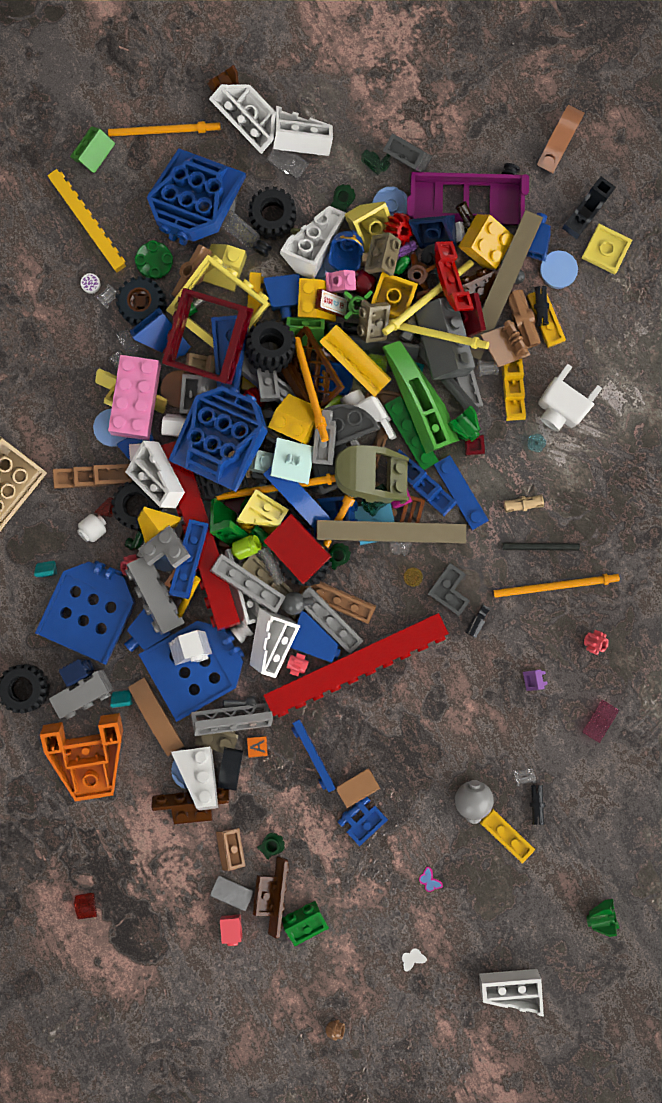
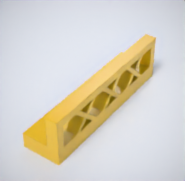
[319,325,391,397]

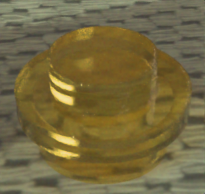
[404,567,423,587]

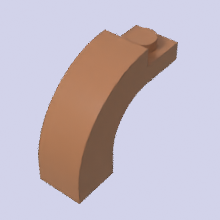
[537,105,585,173]

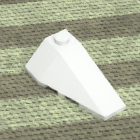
[280,206,346,279]

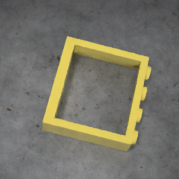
[166,254,270,348]

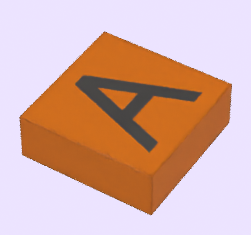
[247,736,268,757]

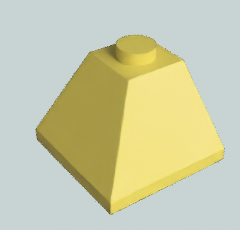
[344,202,391,253]
[203,244,247,292]

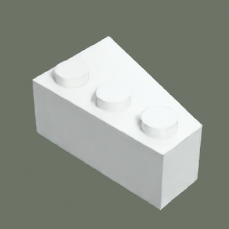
[249,608,300,678]
[169,630,212,665]

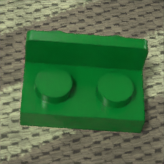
[282,901,329,947]

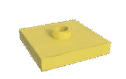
[581,224,632,275]

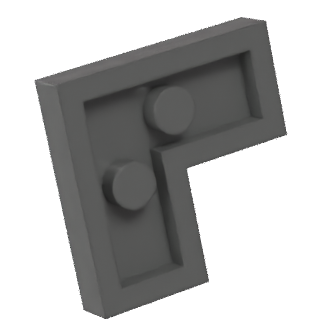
[428,563,470,616]

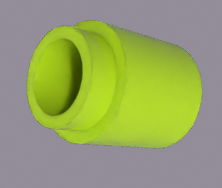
[231,535,261,560]

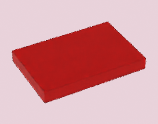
[264,514,332,584]

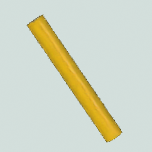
[177,576,201,618]

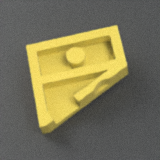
[236,489,289,527]

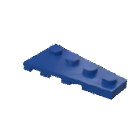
[211,315,249,391]

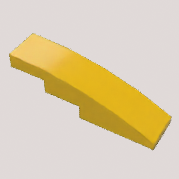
[502,359,526,421]

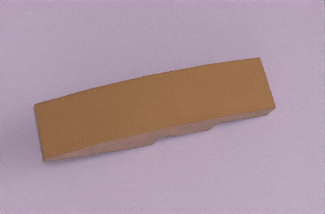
[52,464,133,489]
[128,677,185,757]

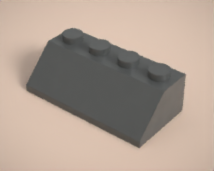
[414,298,475,380]

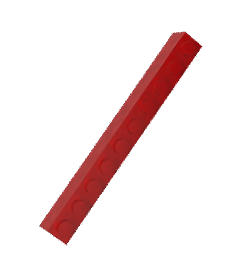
[161,441,241,631]
[263,613,449,717]

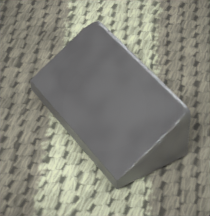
[210,875,254,911]

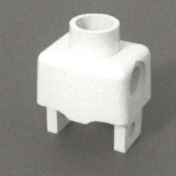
[538,364,602,432]
[340,389,397,446]

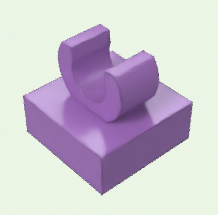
[523,669,548,691]

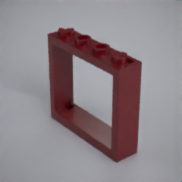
[162,288,254,385]

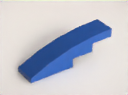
[386,449,457,517]
[263,466,331,531]

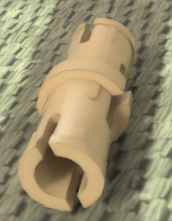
[504,495,544,513]

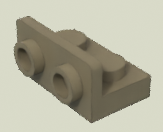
[364,232,401,276]
[357,300,391,343]
[195,719,239,753]

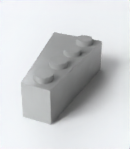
[125,557,184,635]

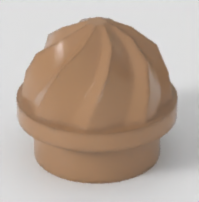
[325,1020,345,1041]

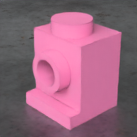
[325,270,356,293]

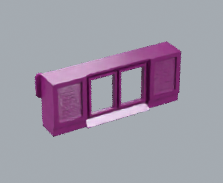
[407,172,529,225]

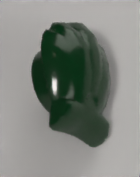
[331,184,356,212]
[328,543,351,570]
[257,833,285,860]

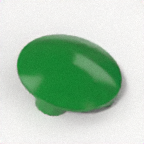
[135,240,173,279]

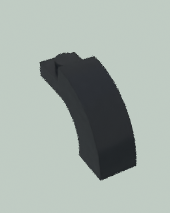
[562,176,616,239]

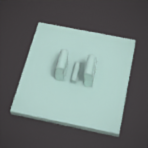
[270,438,314,485]

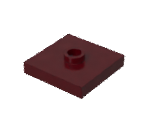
[460,293,486,337]

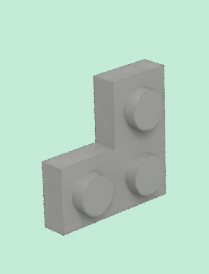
[138,525,191,568]

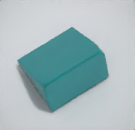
[34,561,57,578]
[110,690,133,708]

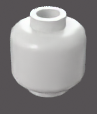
[77,514,106,542]

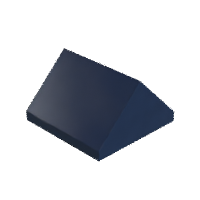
[409,215,457,249]

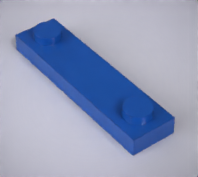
[433,455,489,530]
[169,519,209,599]
[291,719,336,792]

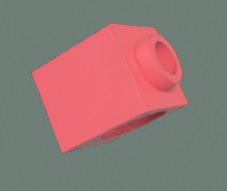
[220,914,243,946]

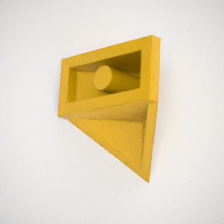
[138,507,181,543]

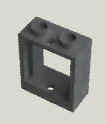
[383,133,433,172]

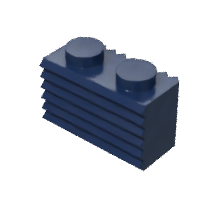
[59,658,95,687]

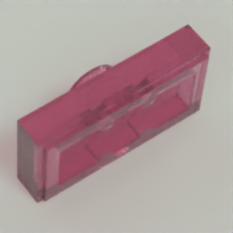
[582,700,620,743]

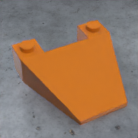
[40,713,123,801]

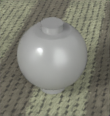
[455,780,494,824]

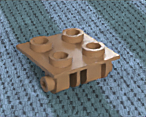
[480,320,530,367]

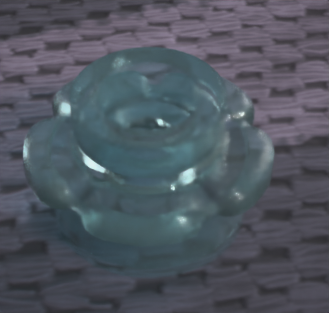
[527,434,546,452]

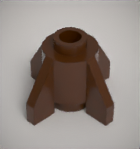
[207,65,239,92]
[401,252,436,290]

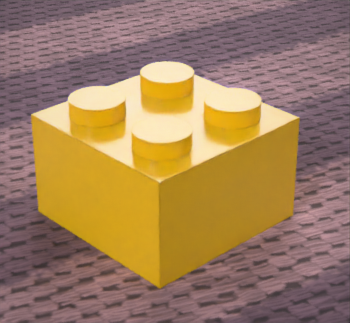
[458,214,514,269]
[371,272,418,323]

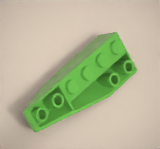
[382,341,460,454]

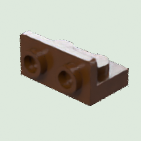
[460,268,496,302]

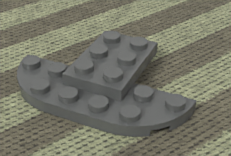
[270,404,380,494]

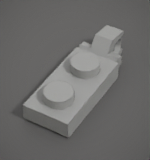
[312,410,336,465]

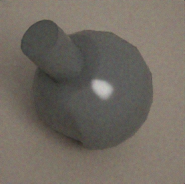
[281,592,314,615]

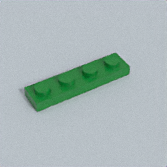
[383,395,439,470]

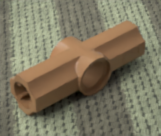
[171,244,213,297]
[507,290,541,349]

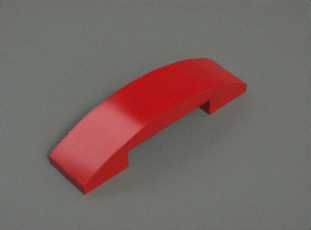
[435,241,474,311]

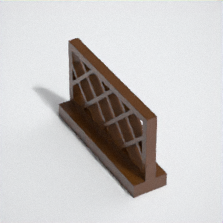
[281,326,345,409]

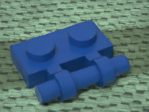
[337,797,388,847]

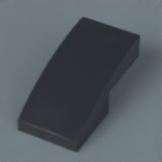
[217,747,243,791]

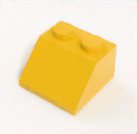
[298,278,337,322]
[268,394,324,445]

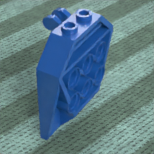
[147,148,246,246]
[169,386,268,492]
[35,560,136,665]
[138,621,245,722]

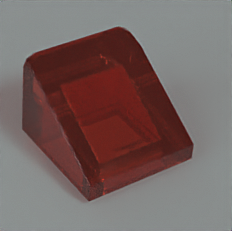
[94,497,114,518]
[74,893,97,919]

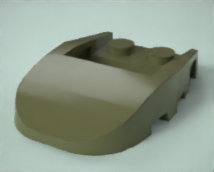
[335,445,409,504]

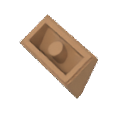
[336,769,381,808]
[216,828,246,871]

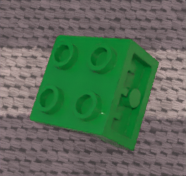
[209,498,250,547]

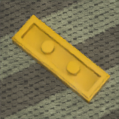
[526,290,566,348]
[479,808,535,864]

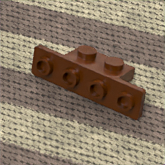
[151,788,230,824]
[253,856,289,938]

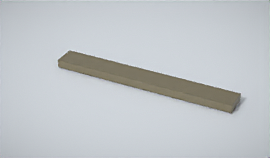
[470,210,543,360]
[316,520,466,544]

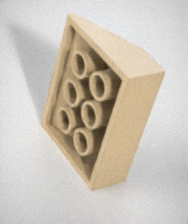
[0,436,47,531]

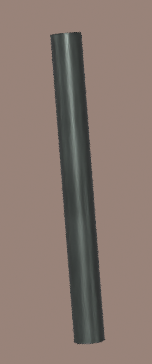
[502,543,580,551]

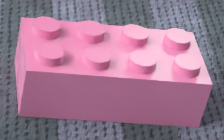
[108,355,161,441]

